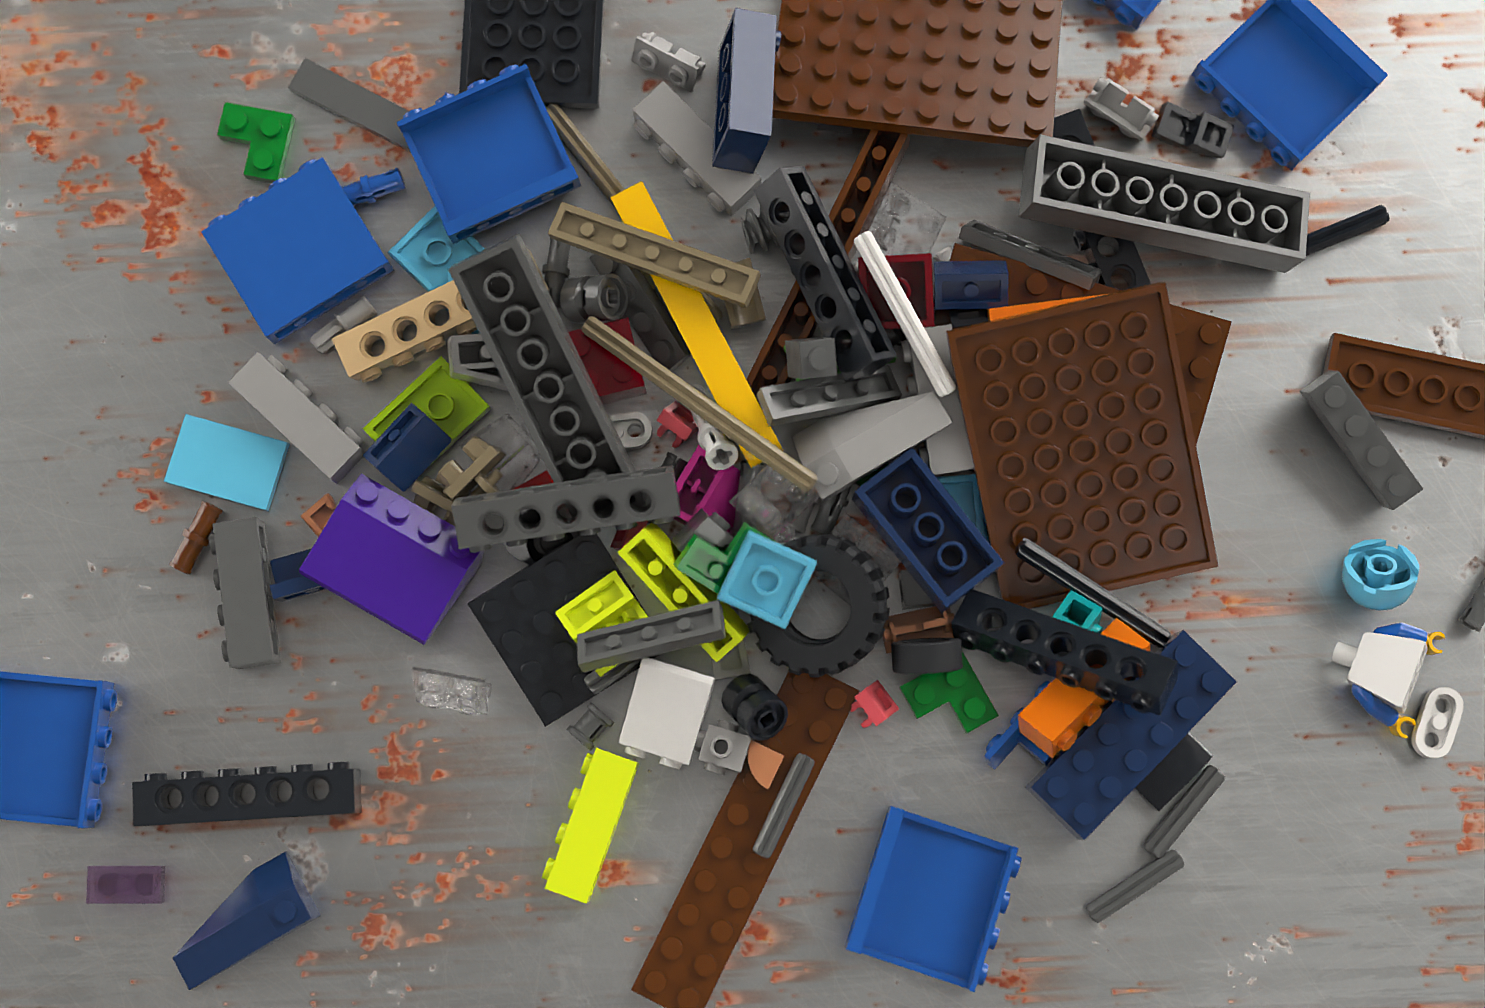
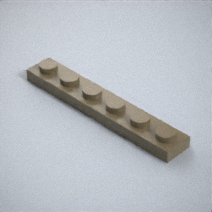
[548,202,761,308]

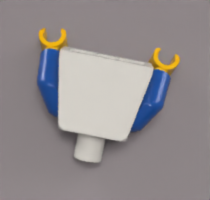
[1332,622,1445,738]

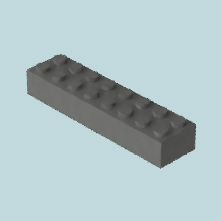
[1018,134,1310,273]
[448,233,647,517]

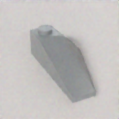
[792,391,953,499]

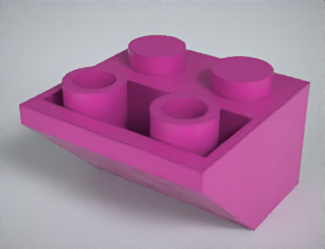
[674,445,761,532]

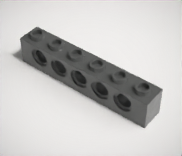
[451,465,680,552]

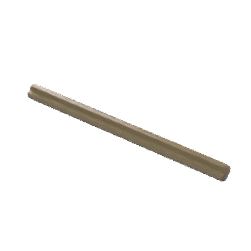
[546,104,723,323]
[582,316,818,492]

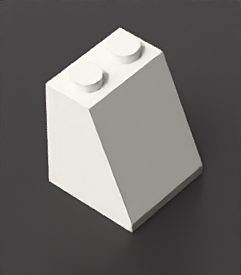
[618,657,715,770]

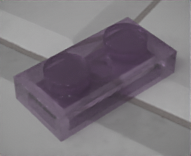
[86,866,165,904]

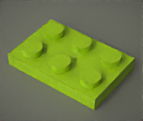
[362,356,491,468]

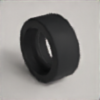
[891,637,963,674]

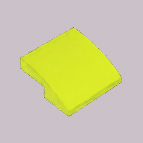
[555,570,648,677]

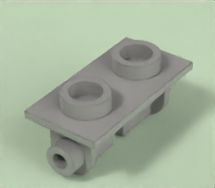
[631,32,706,92]
[1083,77,1159,141]

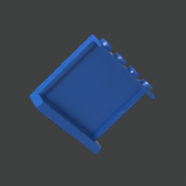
[1192,0,1388,171]
[396,64,581,244]
[201,157,394,344]
[0,671,117,828]
[844,806,1022,992]

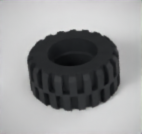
[745,534,890,677]

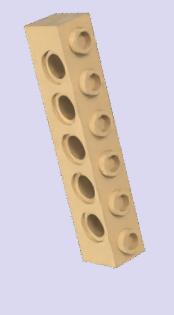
[331,248,549,382]

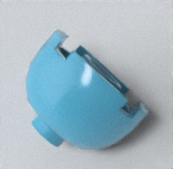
[1342,539,1420,611]

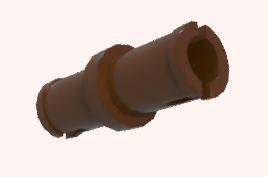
[169,500,223,575]

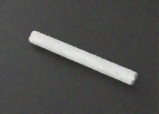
[854,231,956,397]

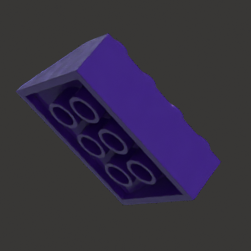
[299,473,484,645]

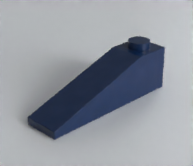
[172,851,321,990]

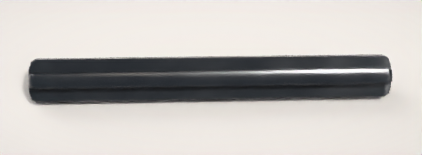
[1015,538,1171,648]

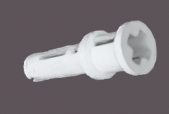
[690,384,738,470]

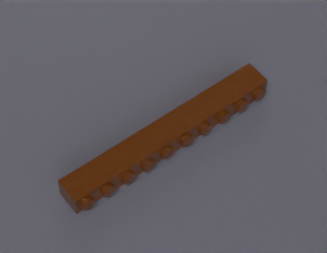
[729,130,910,443]

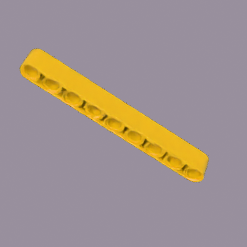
[610,180,784,468]

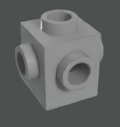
[694,720,751,775]

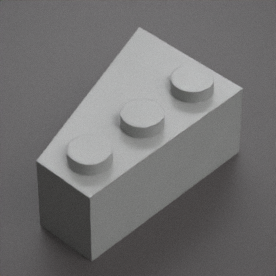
[447,334,508,391]

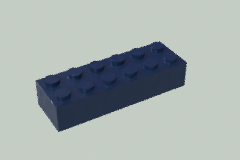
[1025,630,1237,840]

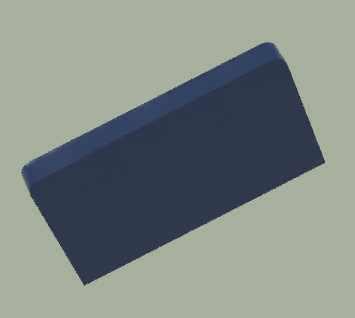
[934,260,1009,310]
[362,403,451,492]
[270,549,327,602]

